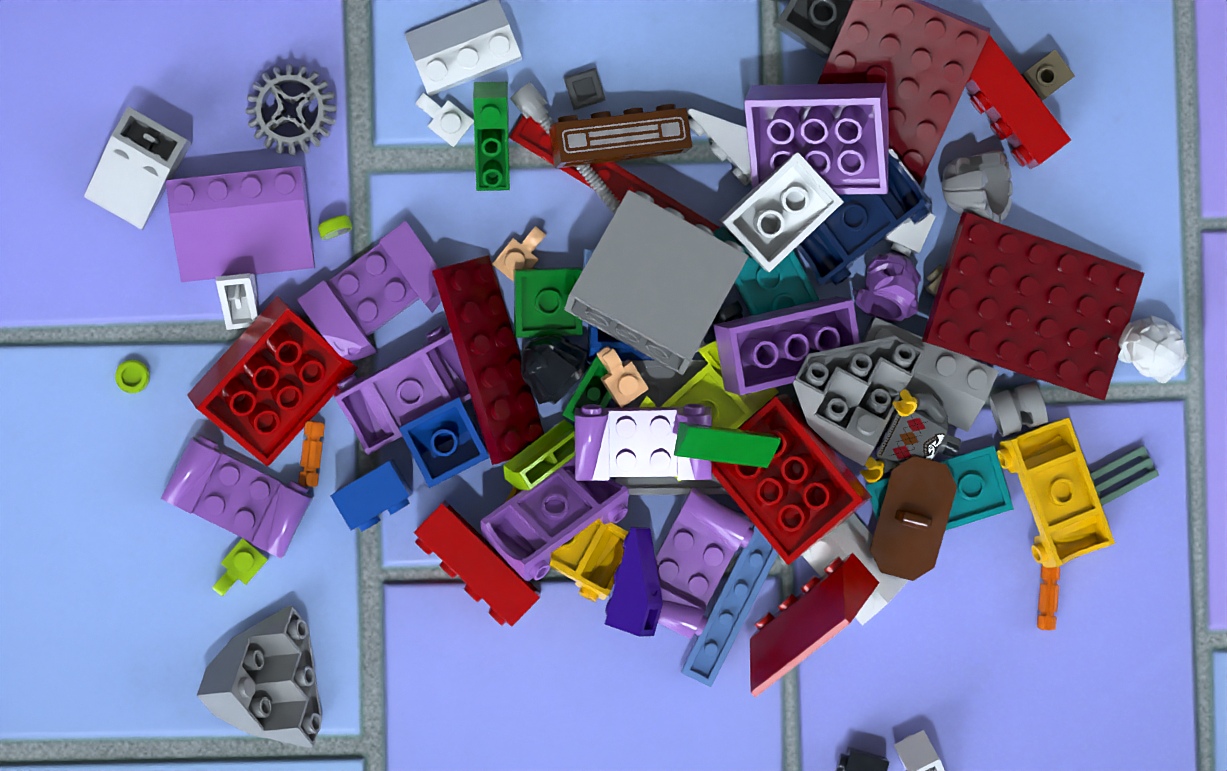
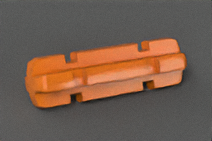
[298,421,325,487]
[1037,566,1061,631]

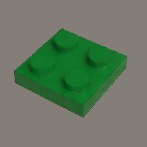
[513,267,583,338]

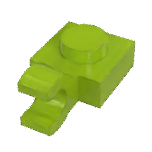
[212,538,269,596]

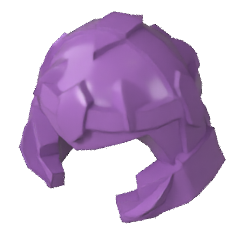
[852,252,921,322]

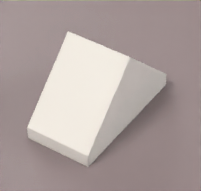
[216,273,259,330]

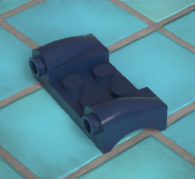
[796,149,933,286]

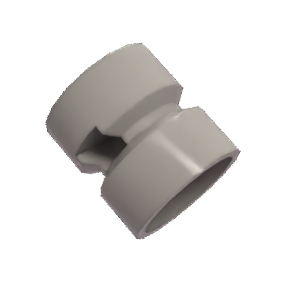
[989,381,1048,437]

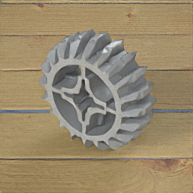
[245,64,337,156]

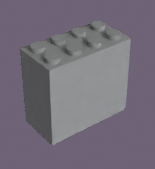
[564,190,749,375]

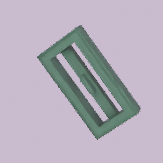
[1090,445,1159,506]

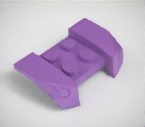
[297,221,441,361]

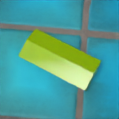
[503,420,575,490]

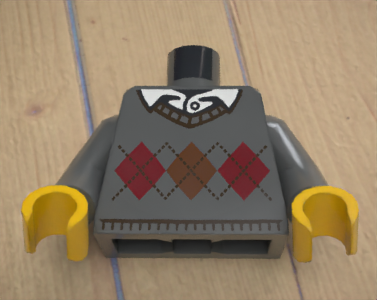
[860,389,961,483]

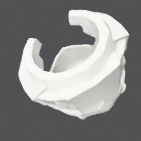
[1118,315,1189,383]

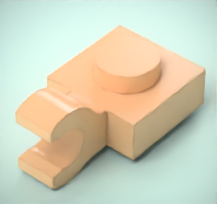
[492,226,546,282]
[596,346,649,408]

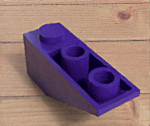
[604,527,663,637]

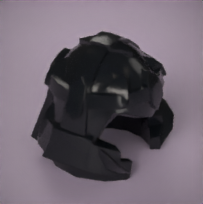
[520,335,590,405]

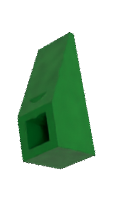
[473,82,510,191]

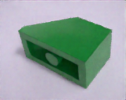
[562,356,612,422]

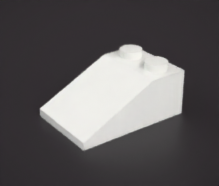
[719,152,843,272]

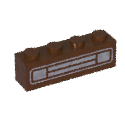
[549,104,692,169]

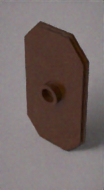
[870,456,957,581]

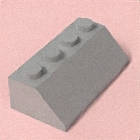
[861,317,999,432]

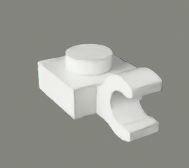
[415,93,474,148]

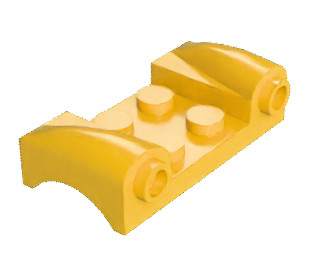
[997,417,1115,568]
[490,486,629,602]

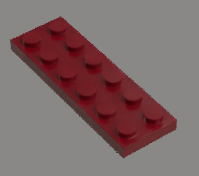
[432,255,544,465]

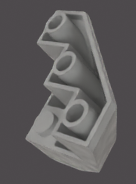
[793,336,925,466]
[197,606,322,748]

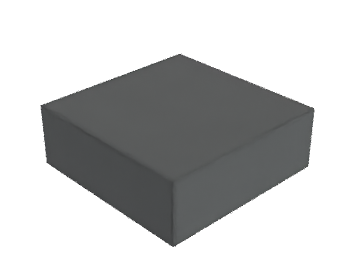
[564,68,606,111]

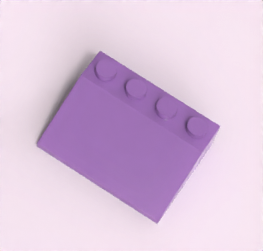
[744,83,889,194]
[166,166,315,282]

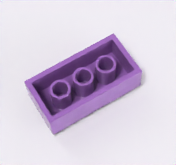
[714,296,860,395]

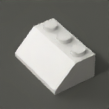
[404,0,522,97]
[802,513,909,626]

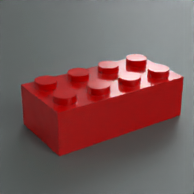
[965,34,1072,169]
[413,500,541,627]

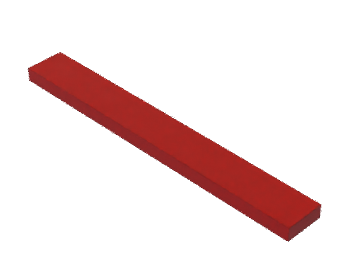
[509,115,719,231]

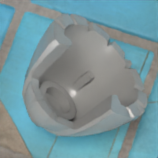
[941,150,1013,223]

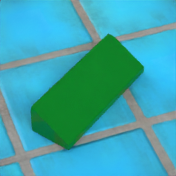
[673,422,781,468]

